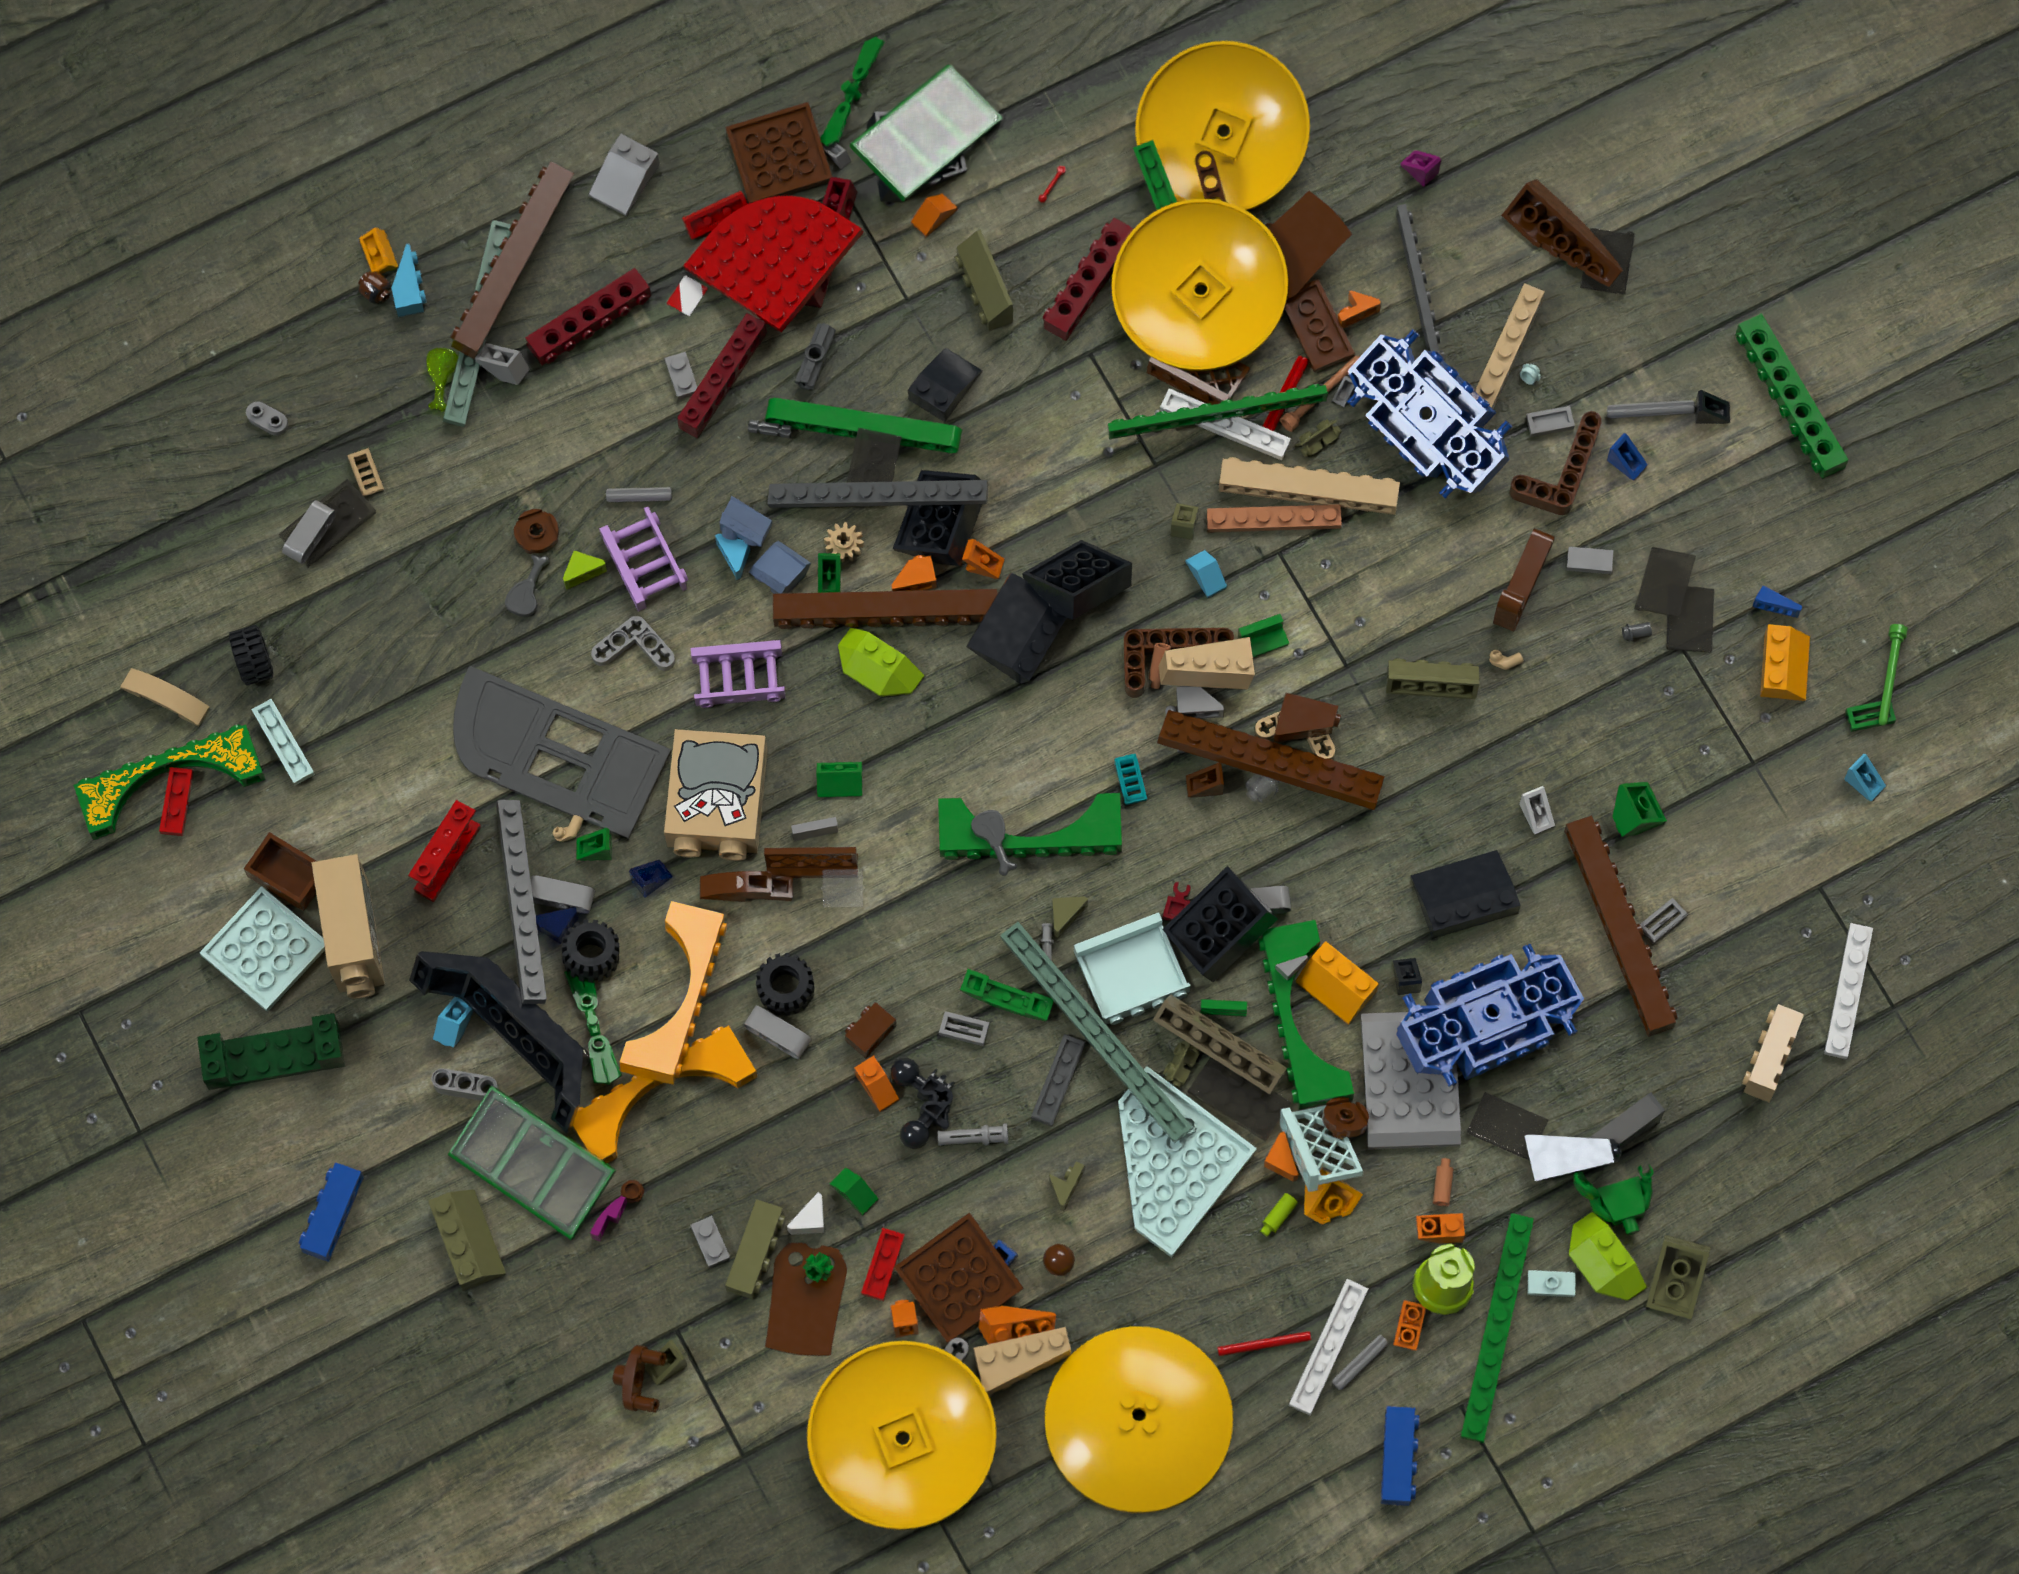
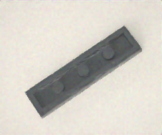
[1031,1034,1086,1127]

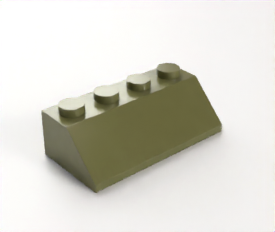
[954,229,1013,331]
[1386,658,1479,699]
[428,1189,506,1291]

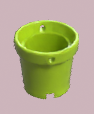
[1413,1244,1475,1315]

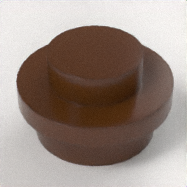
[621,1180,644,1203]

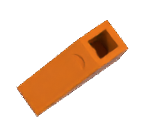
[979,1306,1056,1344]

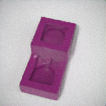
[590,1196,627,1242]

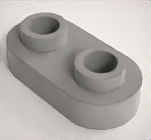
[246,402,288,436]

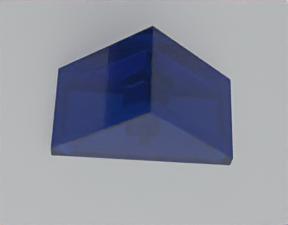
[629,860,673,898]
[535,907,579,944]

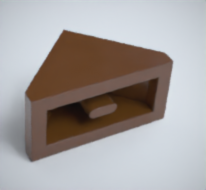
[1186,763,1224,798]

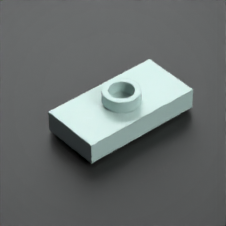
[1527,1270,1575,1297]

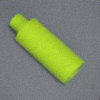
[1260,1193,1298,1237]

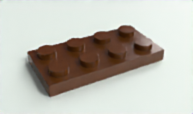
[1284,279,1355,373]

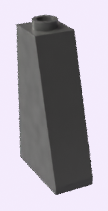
[1589,1092,1665,1149]

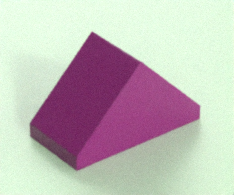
[1400,150,1441,187]

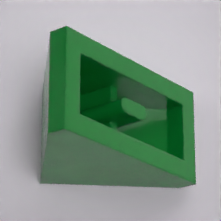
[818,553,842,593]
[576,828,612,861]
[829,1167,879,1216]

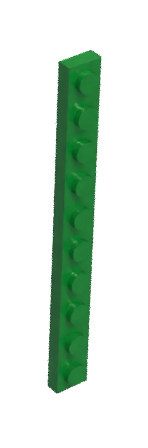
[1107,384,1328,440]
[1460,1213,1534,1443]

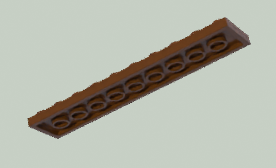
[1157,710,1385,810]

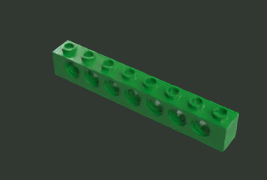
[1735,313,1848,479]

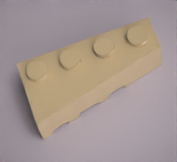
[1159,637,1255,690]
[1742,1004,1804,1103]
[974,1327,1071,1397]

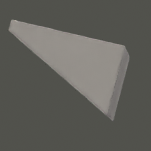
[822,143,851,169]
[1332,376,1355,407]
[1275,955,1308,981]

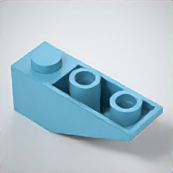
[392,244,427,317]

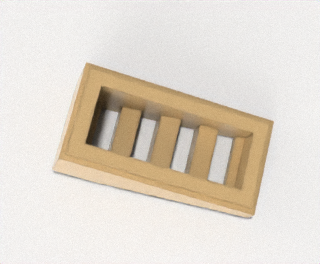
[348,448,384,497]

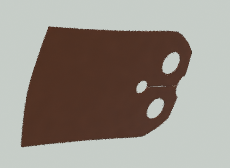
[1268,191,1352,299]
[765,1243,847,1356]

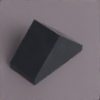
[1695,390,1730,424]
[1393,958,1422,995]

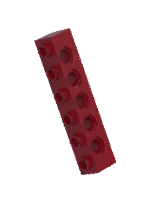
[805,177,858,308]
[1043,218,1134,341]
[525,268,651,366]
[677,313,767,439]

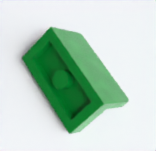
[1238,614,1289,658]
[816,762,863,797]

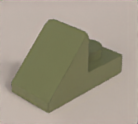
[1049,1162,1084,1211]

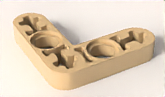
[1255,711,1335,760]

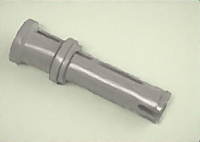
[938,1123,1008,1146]

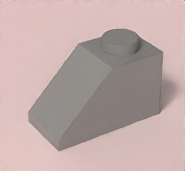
[475,343,530,385]
[1176,686,1224,719]

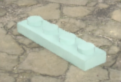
[251,699,315,785]

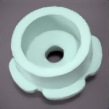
[1520,364,1541,385]

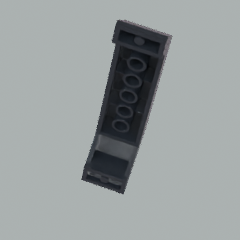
[409,951,583,1134]

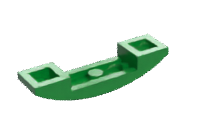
[960,969,1054,1021]

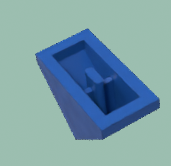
[1607,433,1648,480]

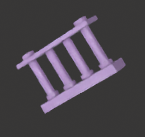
[599,507,688,611]
[691,640,786,708]

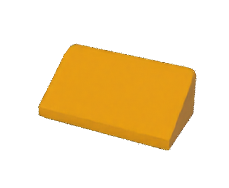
[359,227,398,274]

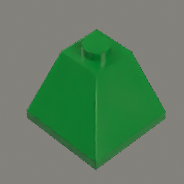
[1612,782,1667,837]

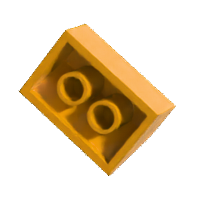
[1760,624,1810,701]
[1295,941,1379,1025]

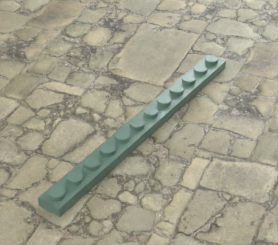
[1000,922,1193,1144]

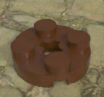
[514,509,559,554]
[1322,1097,1369,1139]

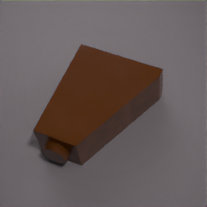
[1274,693,1341,742]

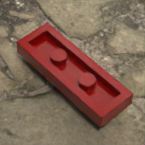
[682,191,747,239]
[159,767,194,836]
[861,1227,905,1302]

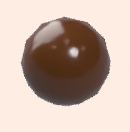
[1043,1244,1075,1276]

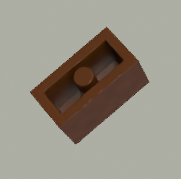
[845,1002,897,1059]

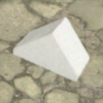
[1519,786,1555,834]
[787,1192,824,1235]

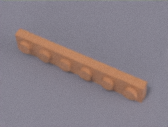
[1207,504,1342,532]

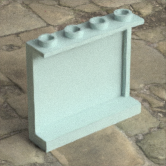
[1074,912,1190,1025]

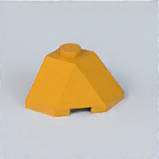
[1304,1168,1363,1225]

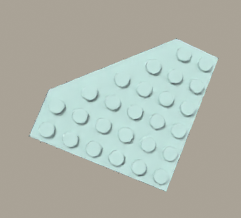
[1118,1066,1257,1258]

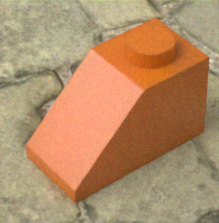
[891,555,937,591]
[854,1056,899,1112]
[891,1300,919,1338]

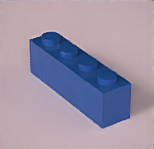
[299,1162,364,1262]
[1381,1406,1419,1506]

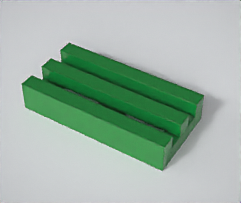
[1845,701,1896,732]
[1200,999,1247,1017]

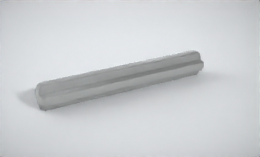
[1607,400,1695,418]

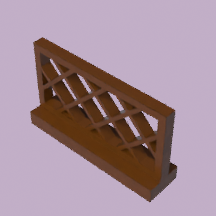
[1146,357,1250,405]
[764,847,858,878]

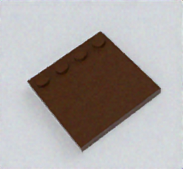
[725,102,832,204]
[894,1212,1024,1343]

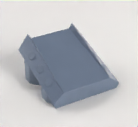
[720,495,773,547]
[749,541,811,594]

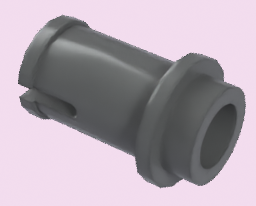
[1622,622,1652,642]

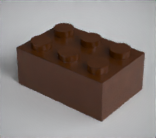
[244,832,316,911]

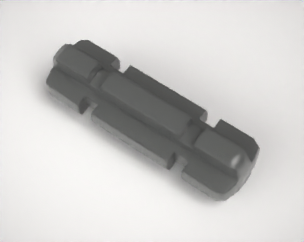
[748,420,792,438]

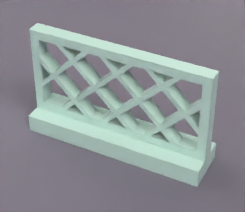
[1280,1105,1363,1192]

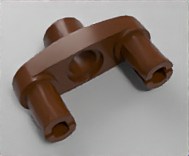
[613,1345,667,1413]

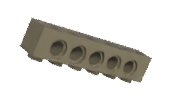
[1153,994,1287,1094]

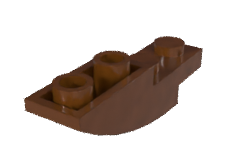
[700,871,793,902]

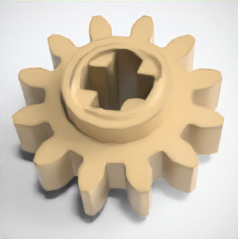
[824,522,864,563]

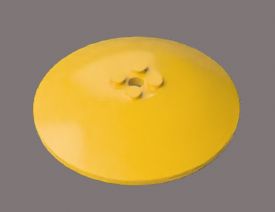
[1135,41,1310,211]
[1112,199,1288,371]
[1045,1327,1233,1513]
[807,1341,997,1530]

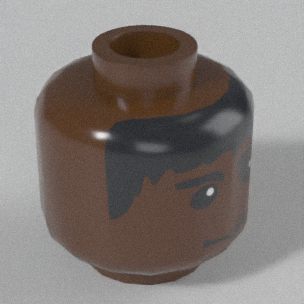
[358,271,391,304]

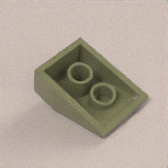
[1646,1235,1711,1320]

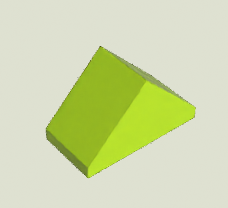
[563,550,607,590]

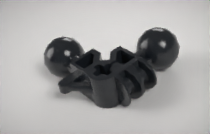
[891,1058,955,1149]

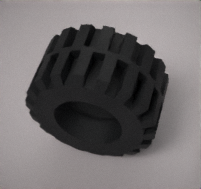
[229,624,274,686]
[562,920,619,983]
[756,953,814,1016]

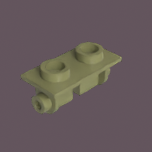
[1295,419,1342,457]
[1163,1041,1200,1088]

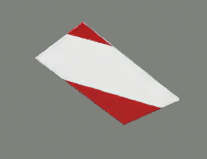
[666,275,708,316]

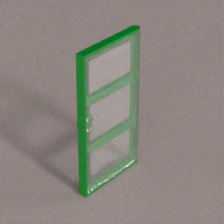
[849,64,1003,202]
[448,1086,617,1240]

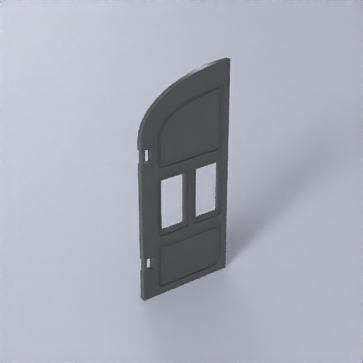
[453,666,671,840]

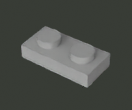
[665,352,697,400]
[691,1216,730,1268]

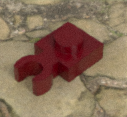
[1162,882,1191,921]

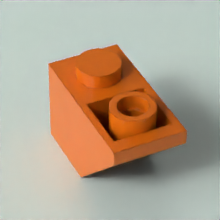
[1416,1213,1465,1244]

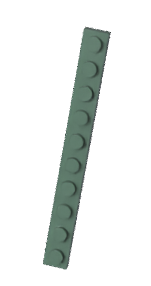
[443,220,512,427]

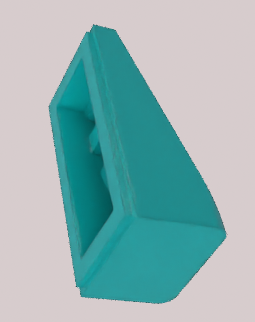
[1114,754,1147,805]

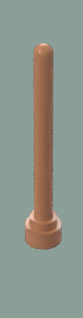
[1280,356,1360,432]

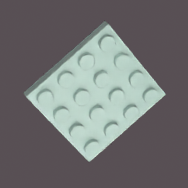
[199,886,325,1012]

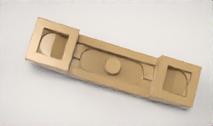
[120,668,210,727]

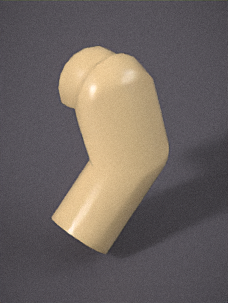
[1489,650,1524,670]
[553,815,584,842]

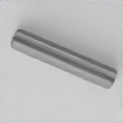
[606,487,672,502]
[1332,1335,1388,1390]

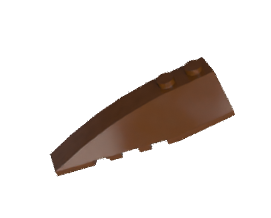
[1501,179,1623,287]

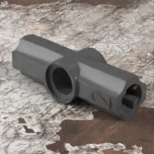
[795,323,836,390]

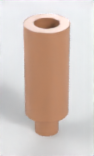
[1149,643,1171,689]
[1433,1158,1453,1206]

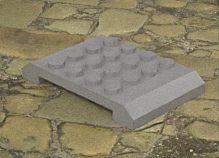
[1360,1012,1461,1150]

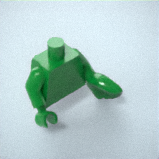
[1574,1164,1654,1235]

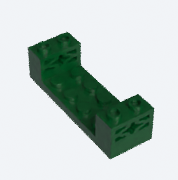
[197,1013,345,1090]

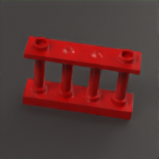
[408,800,481,902]

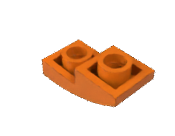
[1394,1300,1426,1351]

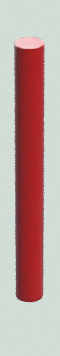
[1217,1331,1311,1356]

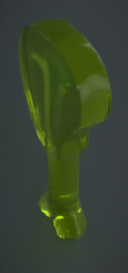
[426,348,458,412]

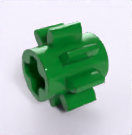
[803,1252,834,1282]

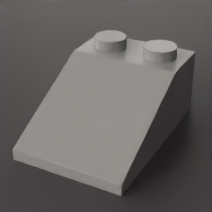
[589,134,660,216]

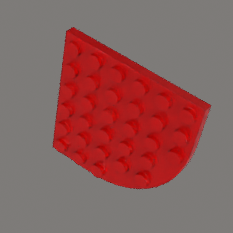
[683,196,864,333]

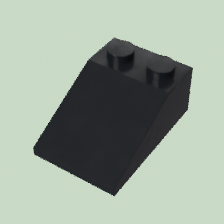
[908,348,982,422]

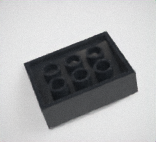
[893,470,982,566]
[1022,540,1132,620]
[966,572,1066,684]
[1410,850,1521,939]
[1162,866,1278,982]

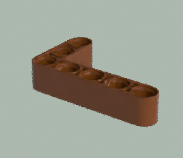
[1195,151,1272,228]
[1509,411,1602,516]
[1493,528,1555,632]
[1124,627,1234,698]

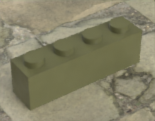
[725,1199,786,1300]

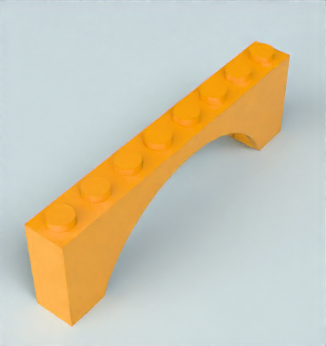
[620,901,727,1085]
[572,1025,757,1163]

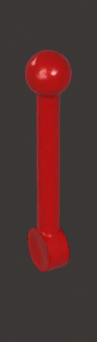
[1038,166,1066,203]

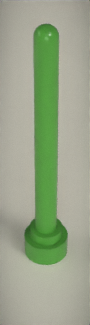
[1878,624,1908,725]

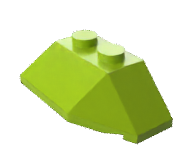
[838,628,924,697]
[1568,1212,1647,1301]

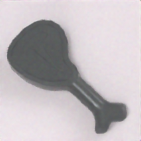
[505,554,550,617]
[971,810,1017,876]

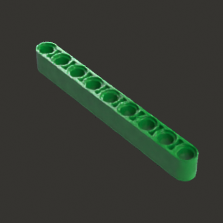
[765,398,962,453]

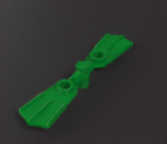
[820,36,884,147]
[564,971,622,1085]

